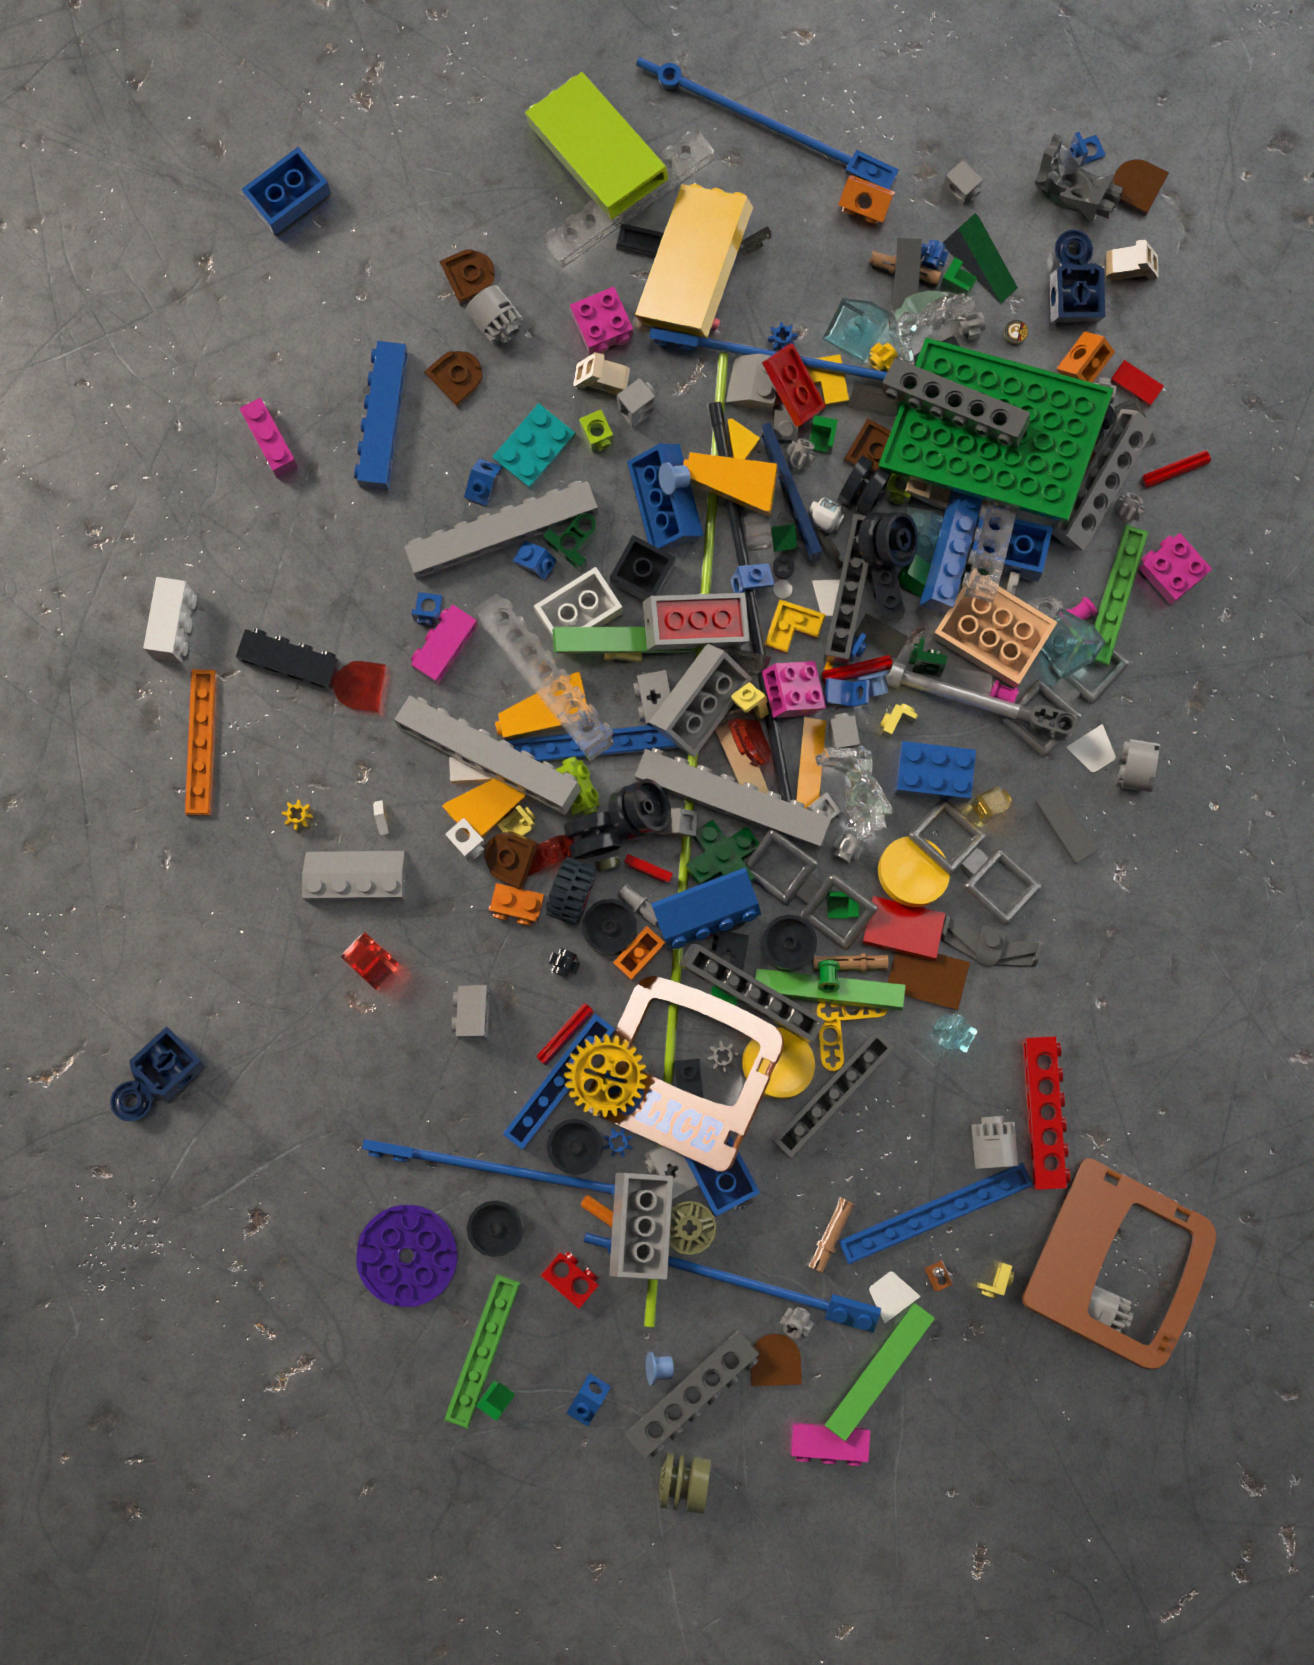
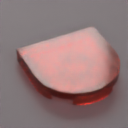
[333,661,386,713]
[727,718,771,768]

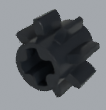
[549,948,580,978]

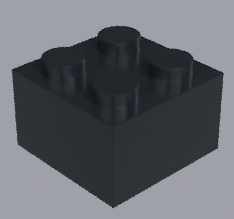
[610,535,676,601]

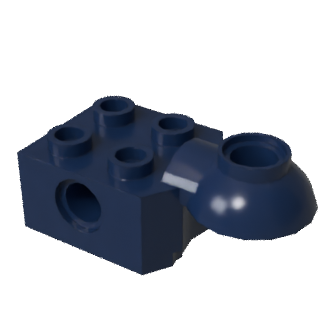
[1050,229,1106,323]
[110,1026,205,1122]

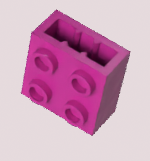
[570,286,633,355]
[1139,533,1212,605]
[762,661,826,718]

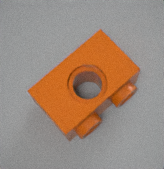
[838,175,895,224]
[1056,332,1115,383]
[613,926,665,982]

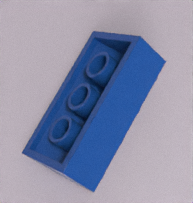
[627,443,704,550]
[651,868,761,950]

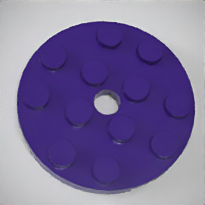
[356,1205,458,1307]

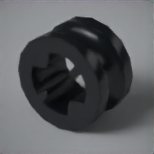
[772,555,794,579]

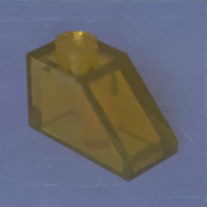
[971,785,1012,825]

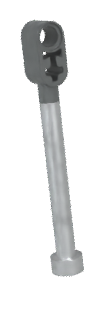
[887,662,1077,741]

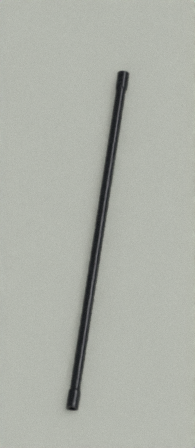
[707,402,792,803]

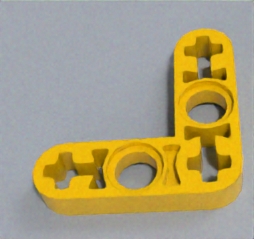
[816,1002,889,1072]

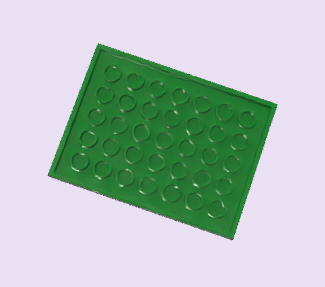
[878,337,1114,524]

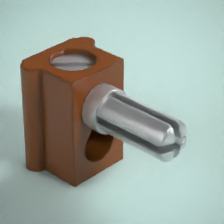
[924,1260,953,1292]

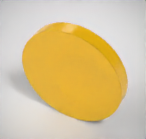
[878,836,950,907]
[742,1027,815,1100]

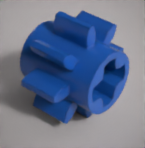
[921,240,949,270]
[767,322,798,351]
[603,1128,633,1157]

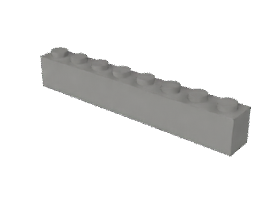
[404,481,598,579]
[394,695,581,815]
[635,748,831,850]

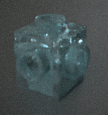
[932,1012,978,1052]

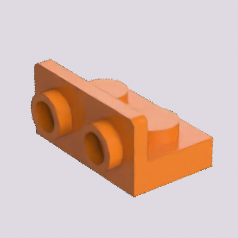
[488,883,545,927]

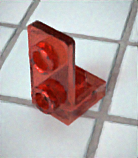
[527,835,574,877]

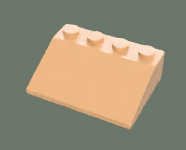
[932,571,1058,688]

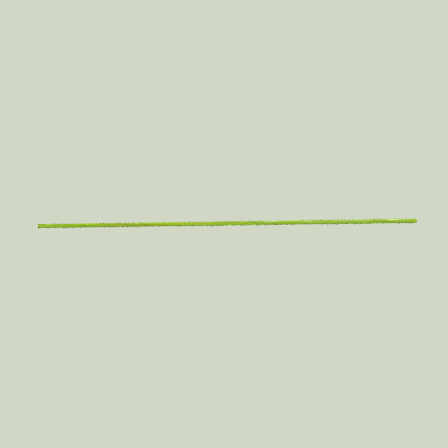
[644,352,728,1327]

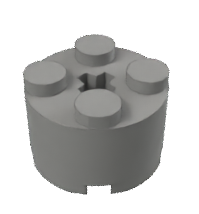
[1117,739,1160,792]

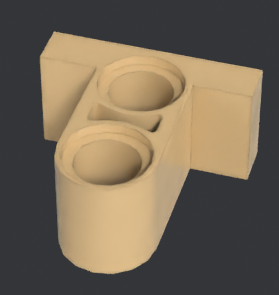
[1106,240,1158,280]
[573,353,630,394]

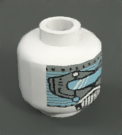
[808,497,846,534]

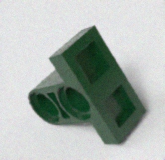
[543,513,597,572]

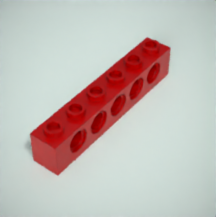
[1023,1036,1070,1190]

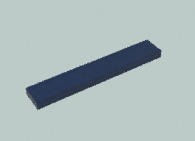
[760,422,822,562]

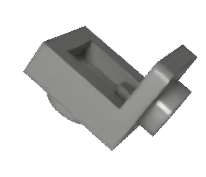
[774,402,798,440]

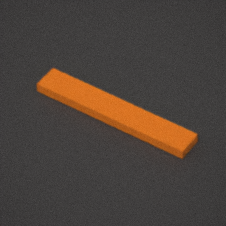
[185,669,217,816]

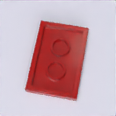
[761,343,826,427]
[862,896,945,961]

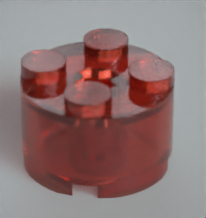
[340,932,399,990]

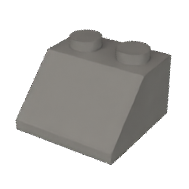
[725,354,777,413]
[452,985,490,1039]

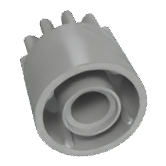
[465,285,524,345]
[971,1116,1019,1169]
[1088,1285,1133,1335]

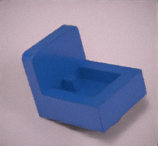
[513,541,557,580]

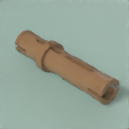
[869,250,942,286]
[813,953,888,973]
[808,1198,855,1274]

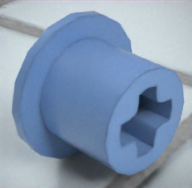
[659,463,690,494]
[858,670,889,697]
[646,1352,674,1386]

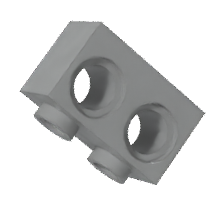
[617,378,656,428]

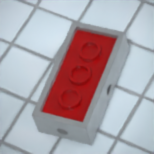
[643,593,750,650]

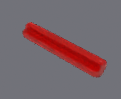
[1142,450,1211,488]
[821,655,893,684]
[537,1004,594,1065]

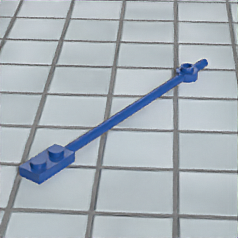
[636,57,899,190]
[649,327,908,386]
[362,1139,615,1195]
[583,1232,881,1333]

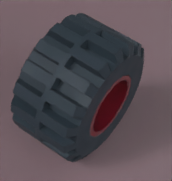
[545,857,597,925]

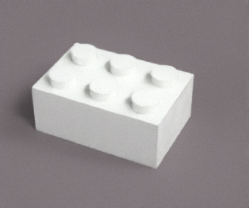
[534,567,623,639]
[143,577,197,663]

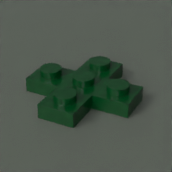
[685,820,760,885]

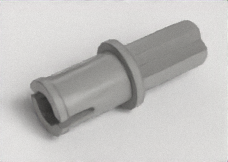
[618,884,658,926]

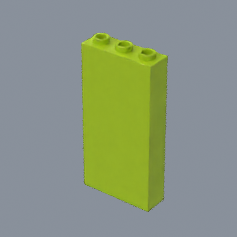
[525,72,669,220]

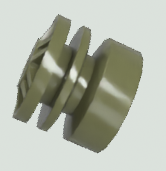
[669,1201,717,1255]
[658,1453,711,1514]

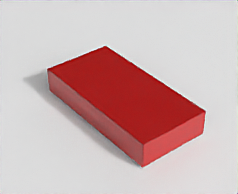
[1110,360,1164,407]
[624,854,673,884]

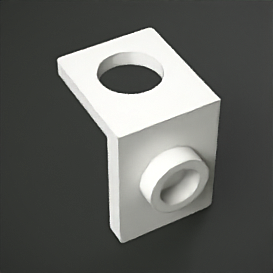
[446,818,486,861]

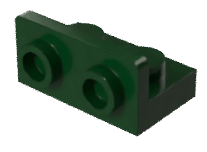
[909,637,948,677]

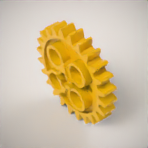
[564,1034,647,1117]

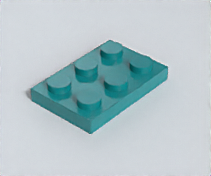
[492,403,576,489]

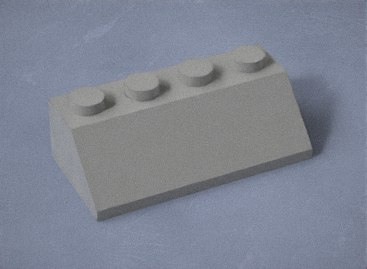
[649,644,752,757]
[302,851,405,902]
[609,1173,673,1280]

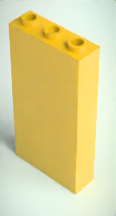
[635,184,753,338]

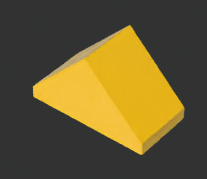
[727,419,760,460]

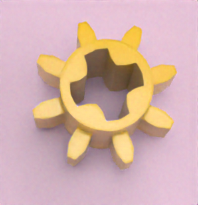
[868,342,898,372]
[281,799,314,831]

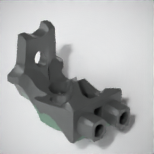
[1035,133,1123,222]

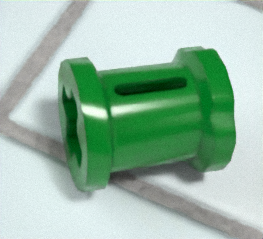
[818,960,840,992]

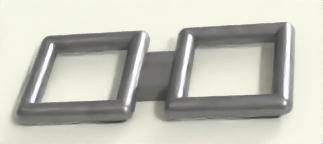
[1003,626,1129,757]
[909,799,1041,925]
[746,829,878,950]

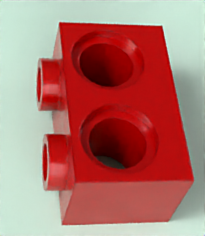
[540,1252,599,1309]

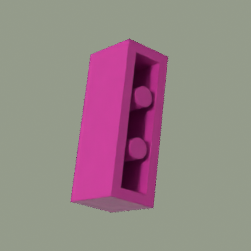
[239,397,298,478]
[411,604,478,685]
[790,1422,870,1466]

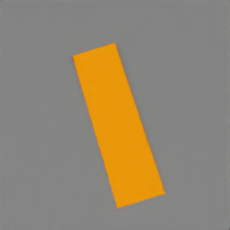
[796,717,826,809]

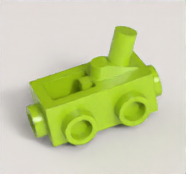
[556,756,600,816]

